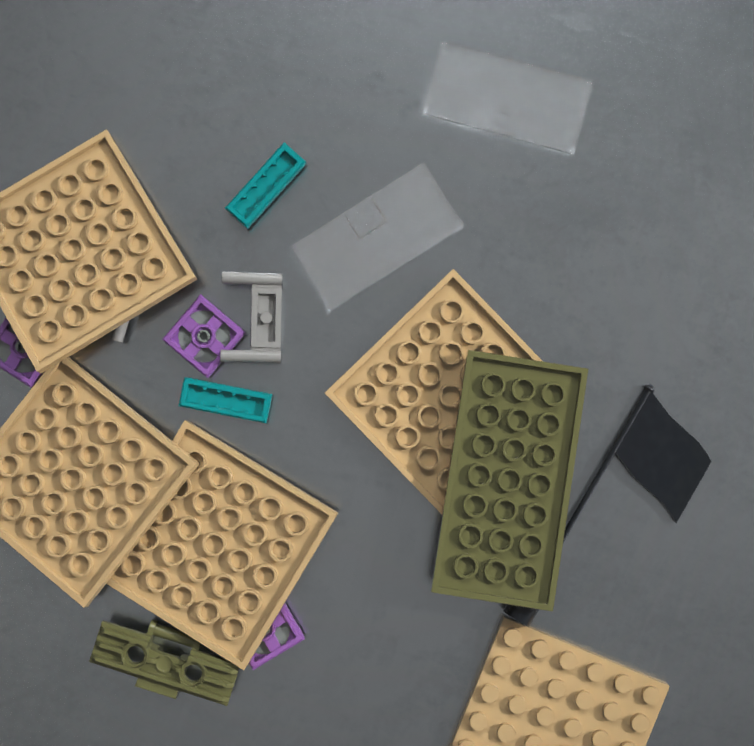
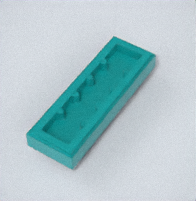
[225,142,307,229]
[178,377,273,423]

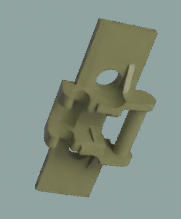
[89,619,239,706]

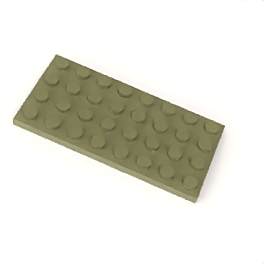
[431,350,588,611]

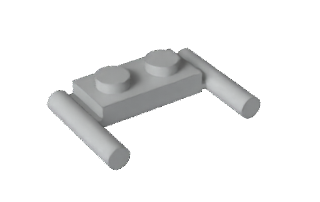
[220,272,282,363]

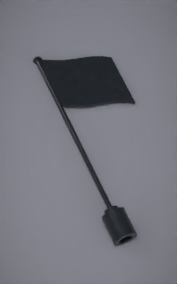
[503,384,712,627]

